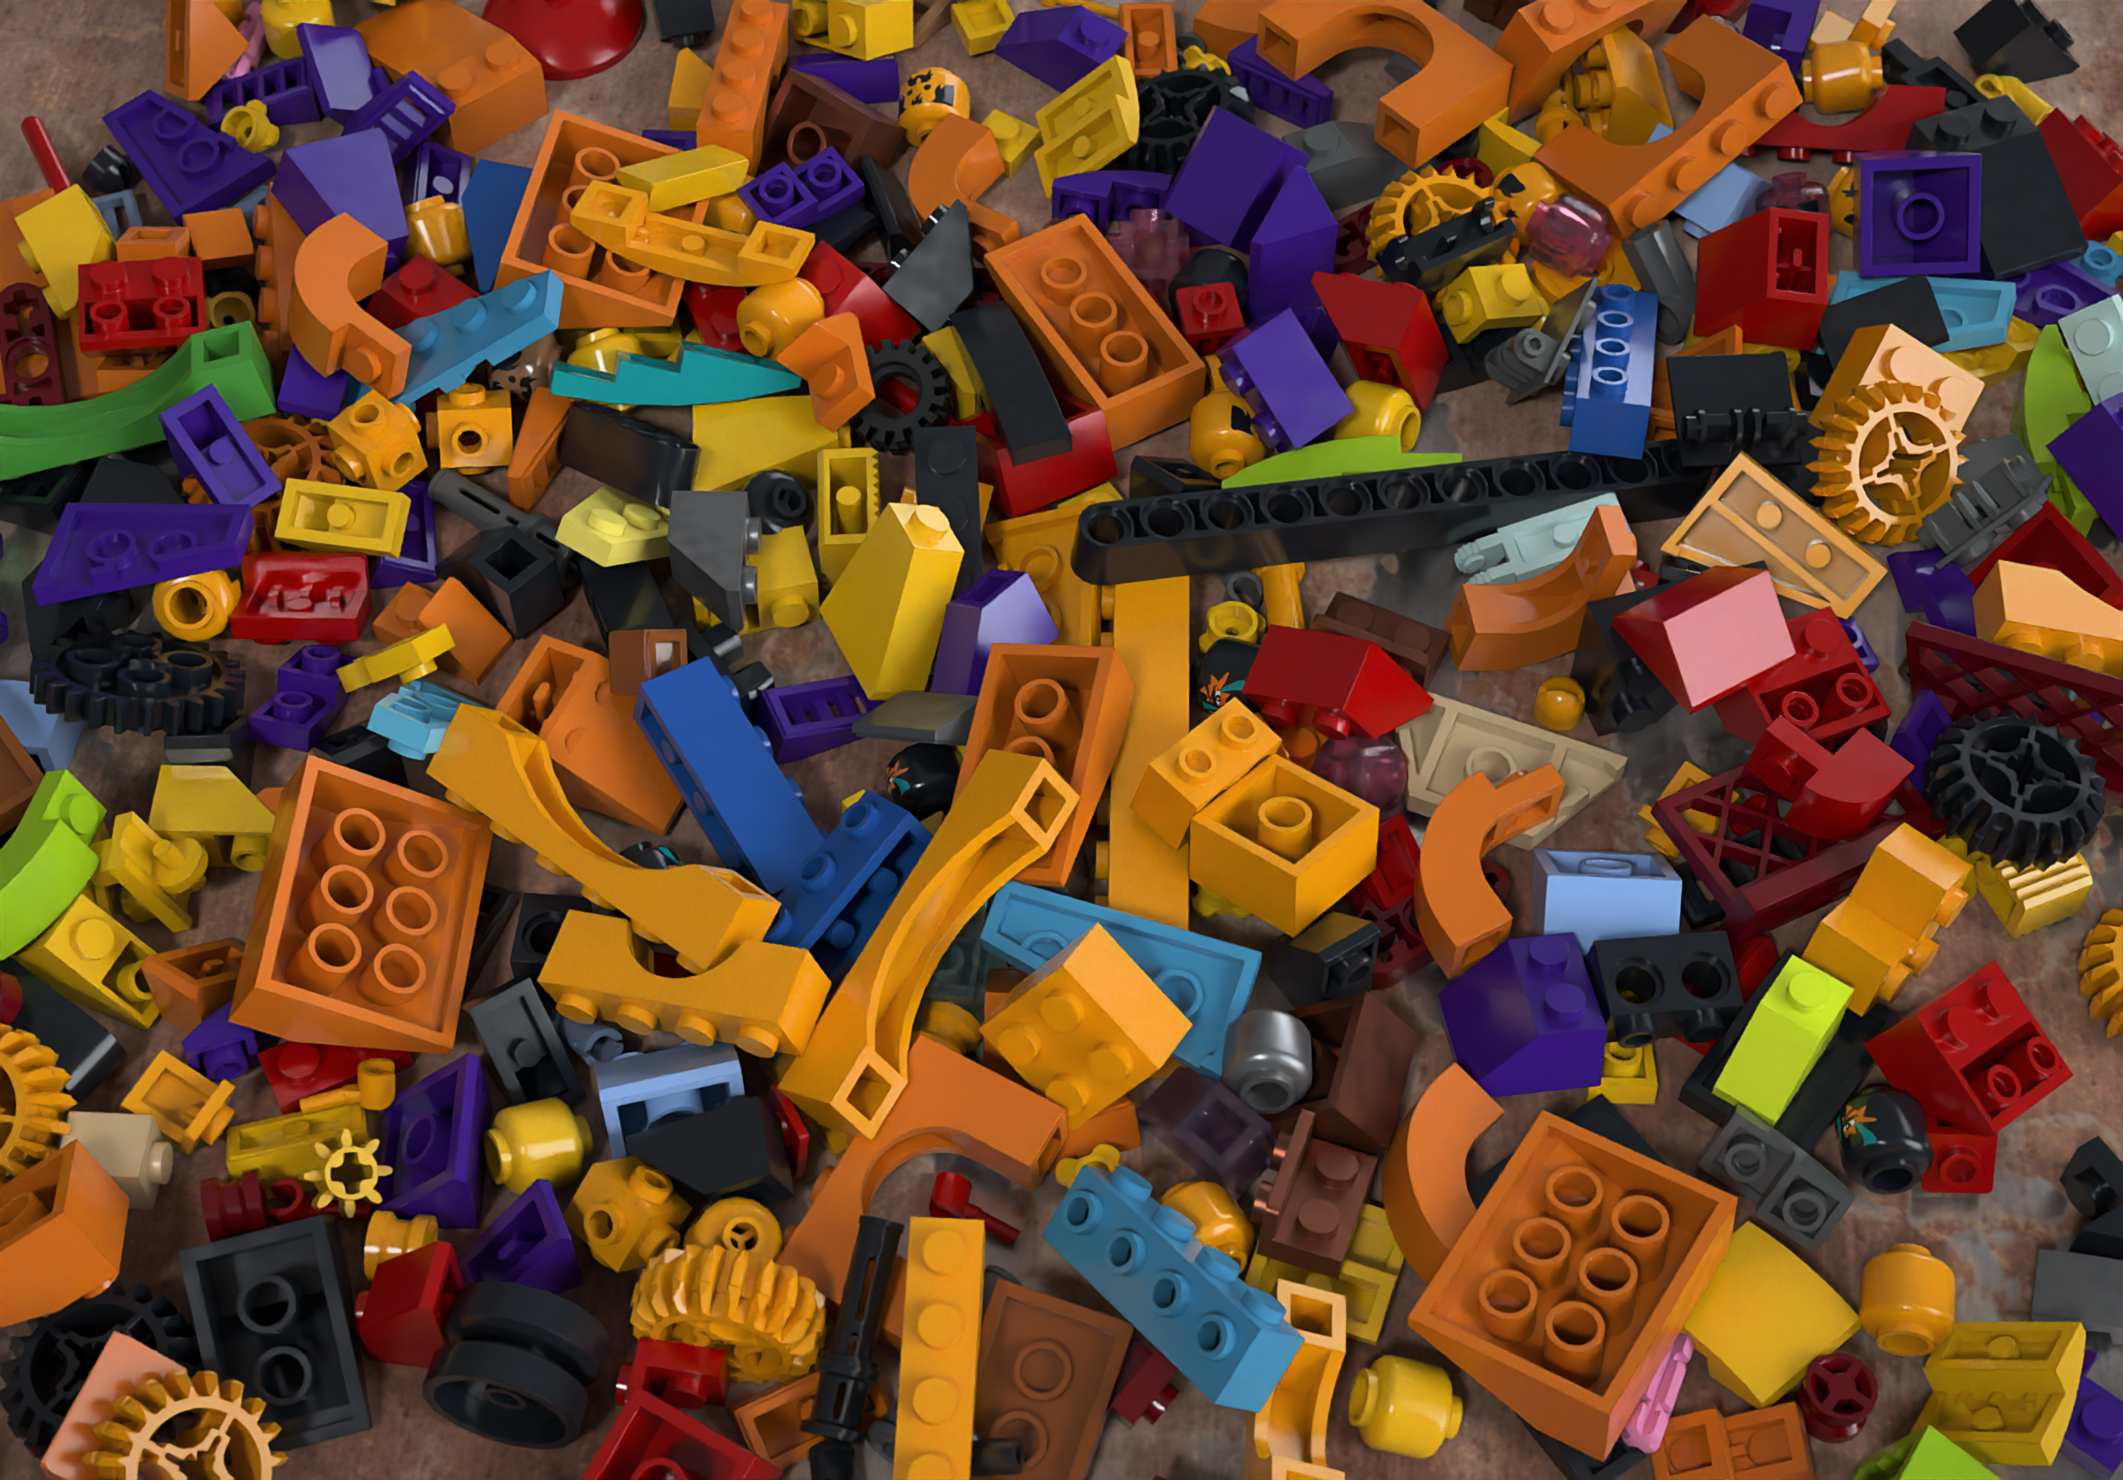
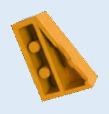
[1659,450,1888,620]

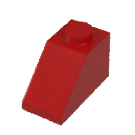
[796,240,922,351]
[353,1241,465,1369]

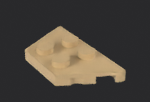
[1394,691,1628,851]

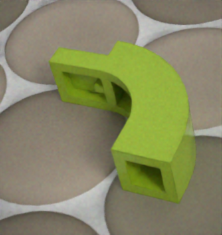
[0,769,107,961]

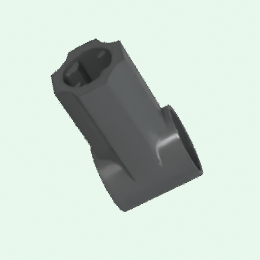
[1621,219,1696,345]

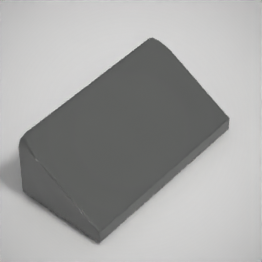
[852,691,979,746]

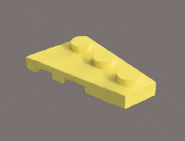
[555,484,670,567]

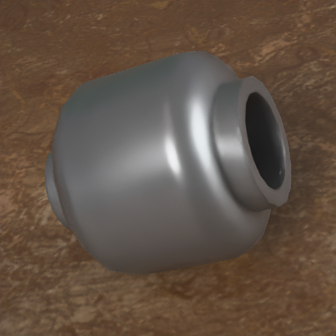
[1222,1008,1312,1114]

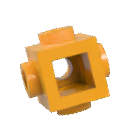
[425,383,513,475]
[326,389,428,492]
[563,1156,692,1273]

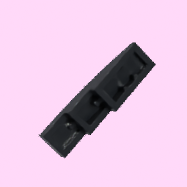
[947,300,1072,466]

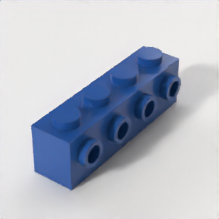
[1559,284,1659,460]
[633,656,829,899]
[762,789,934,1060]

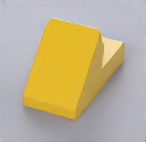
[274,478,411,559]

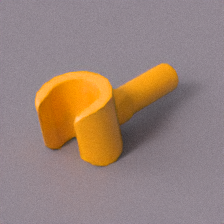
[299,1058,396,1115]

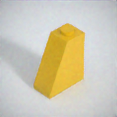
[692,395,851,491]
[819,503,964,701]

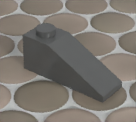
[1282,120,1447,212]

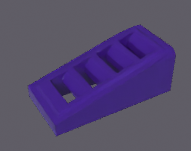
[1227,35,1333,129]
[206,56,321,133]
[340,70,457,167]
[752,675,886,765]

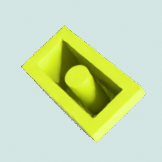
[1712,955,1854,1127]

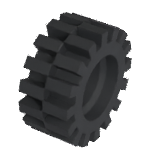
[848,338,953,455]

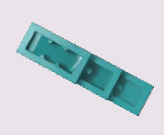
[548,340,802,406]

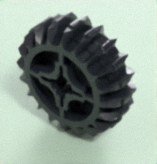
[1114,63,1256,184]
[1922,706,2107,873]
[0,1280,202,1460]

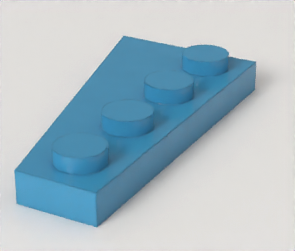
[344,269,564,413]
[980,880,1262,1085]

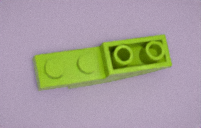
[2010,324,2100,538]
[1221,435,1463,489]

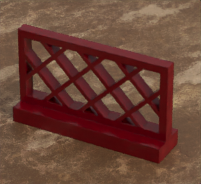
[1905,620,2123,808]
[1650,727,1948,947]

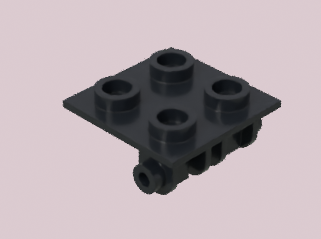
[1666,353,1808,469]

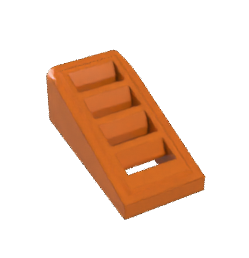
[506,386,582,515]

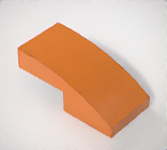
[1651,1401,1816,1480]

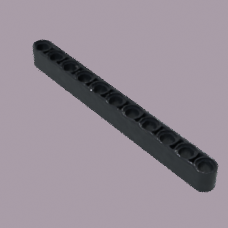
[1070,438,1713,585]

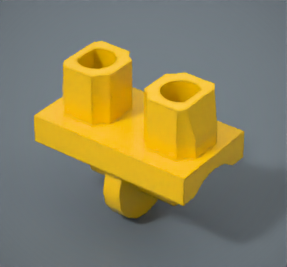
[88,811,209,933]

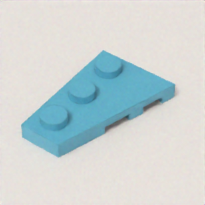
[1816,271,2016,355]
[367,677,491,760]

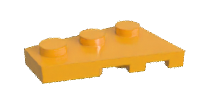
[983,501,1102,647]

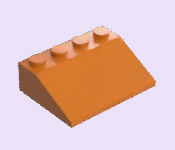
[493,109,710,329]
[228,754,493,1055]
[1407,1110,1738,1463]

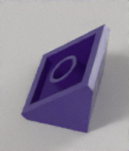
[1160,105,1312,255]
[1245,165,1338,323]
[369,1053,492,1229]

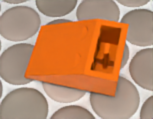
[494,634,685,837]

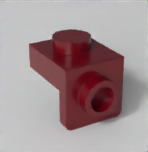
[1109,1337,1180,1431]

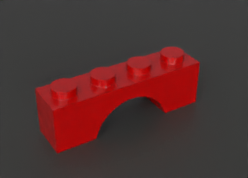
[1738,84,1946,163]

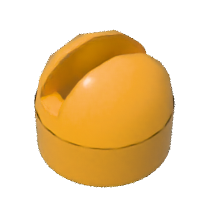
[1533,675,1586,731]

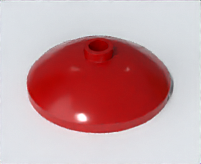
[481,0,643,81]

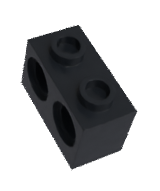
[1583,930,1744,1048]

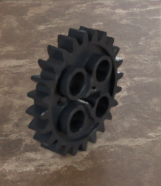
[29,630,246,736]

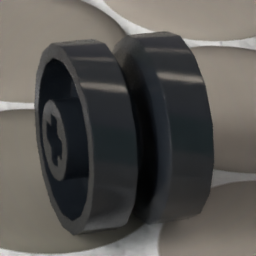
[423,1280,609,1450]

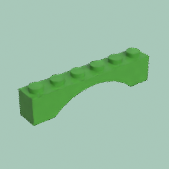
[0,320,276,481]

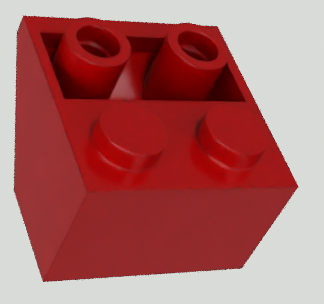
[2036,107,2123,243]
[1693,207,1829,350]
[78,256,210,358]
[1311,271,1450,414]
[1712,606,1892,746]
[1863,960,2074,1138]

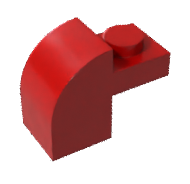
[1745,715,1915,840]

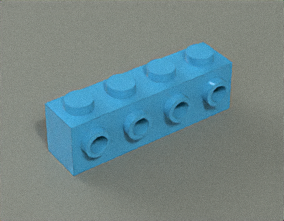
[1041,1165,1305,1412]

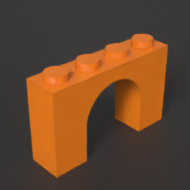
[1256,0,1513,170]
[1492,0,1688,126]
[1532,14,1804,243]
[775,1034,1069,1356]

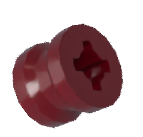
[200,1167,273,1243]
[1794,1352,1878,1444]

